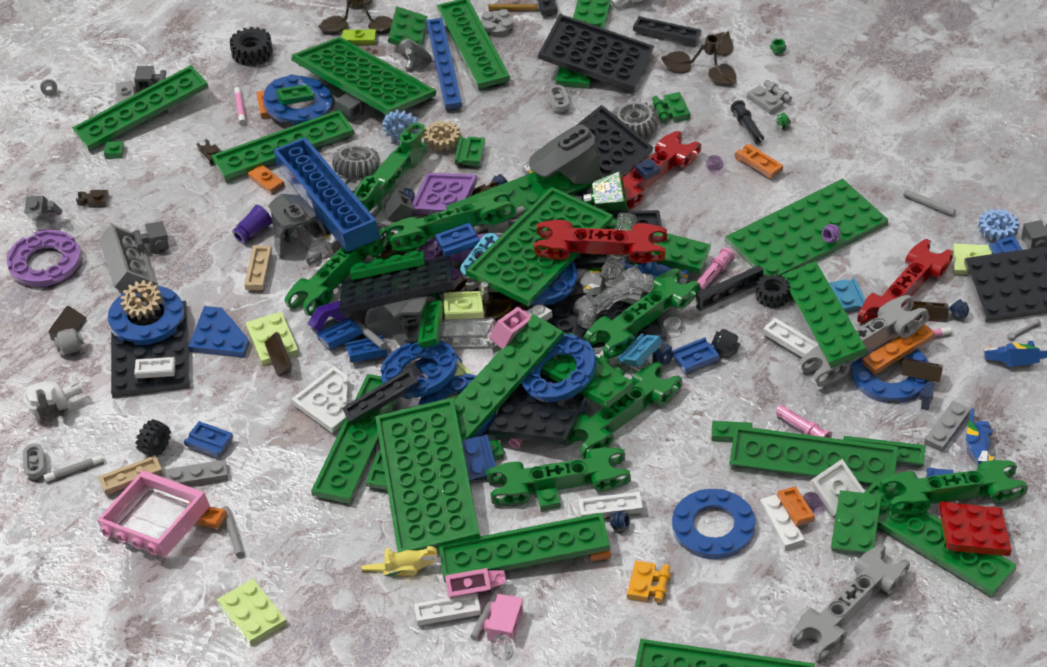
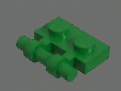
[652,92,690,123]

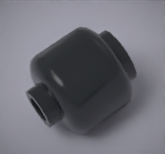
[711,329,741,357]

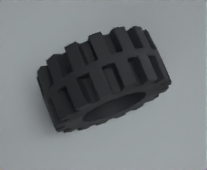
[756,274,790,308]
[135,419,171,457]

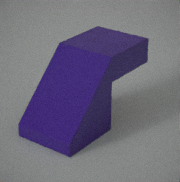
[307,300,347,332]

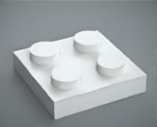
[809,459,865,516]

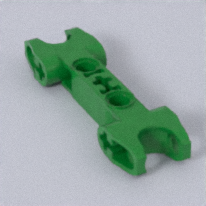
[354,123,427,217]
[386,192,516,251]
[284,227,392,316]
[584,269,700,359]
[567,362,683,459]
[486,447,631,506]
[879,460,1028,515]

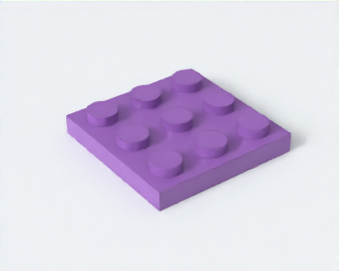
[412,173,478,215]

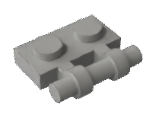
[747,80,792,115]

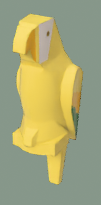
[361,546,438,576]

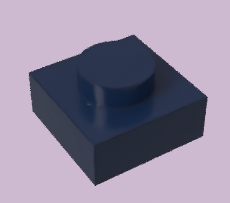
[635,158,660,180]
[652,343,672,366]
[919,381,935,411]

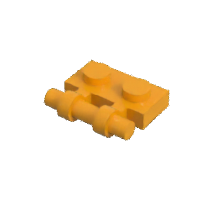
[627,560,671,603]

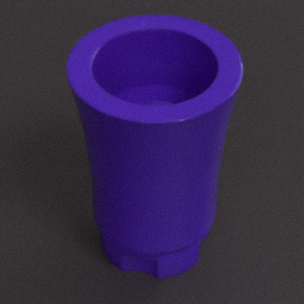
[232,205,272,244]

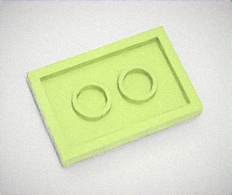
[245,312,299,366]
[217,579,287,646]

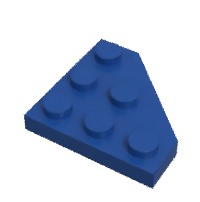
[188,306,249,358]

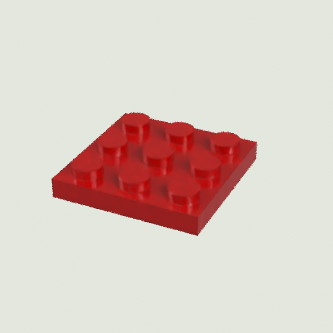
[938,502,1012,556]

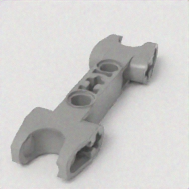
[798,295,930,387]
[790,544,910,661]

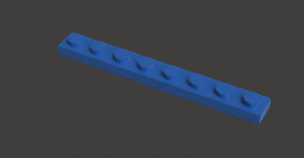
[426,18,462,110]

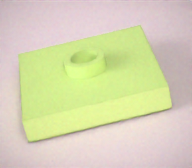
[953,244,992,275]
[443,291,484,320]

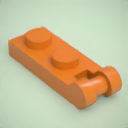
[734,144,783,179]

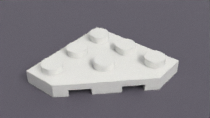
[291,366,348,433]

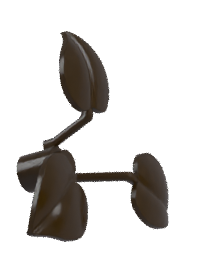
[318,0,393,33]
[661,31,736,85]

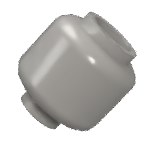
[54,328,84,355]

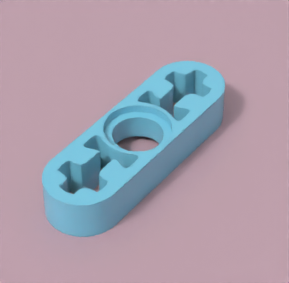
[461,233,498,280]

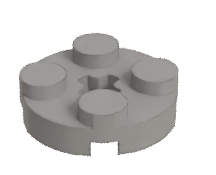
[481,9,514,37]

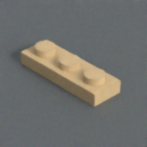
[244,245,272,290]
[98,455,163,495]

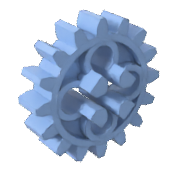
[382,110,420,143]
[978,208,1020,241]

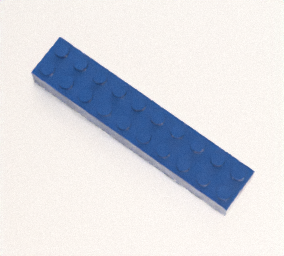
[273,137,380,252]

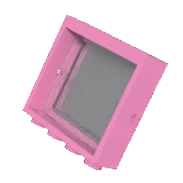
[97,470,210,558]

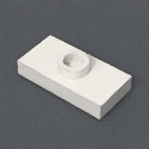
[134,357,176,378]

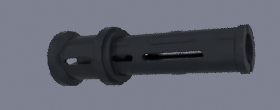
[730,100,764,144]

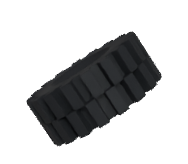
[229,27,273,66]

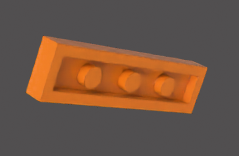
[862,324,935,375]

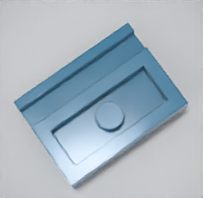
[829,278,865,313]
[617,334,663,367]

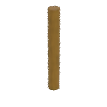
[488,4,538,11]

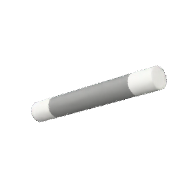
[43,455,104,482]

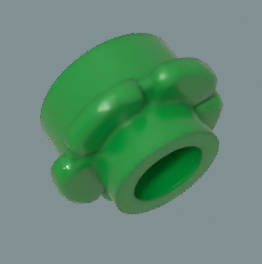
[770,39,787,54]
[775,112,791,129]

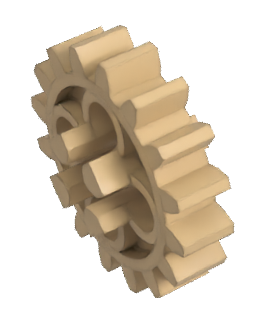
[423,120,461,151]
[121,280,163,320]

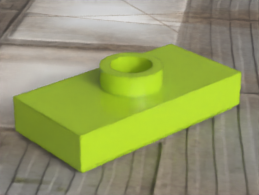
[342,29,376,45]

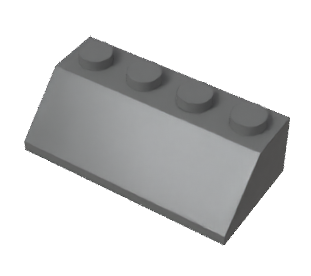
[99,224,157,291]

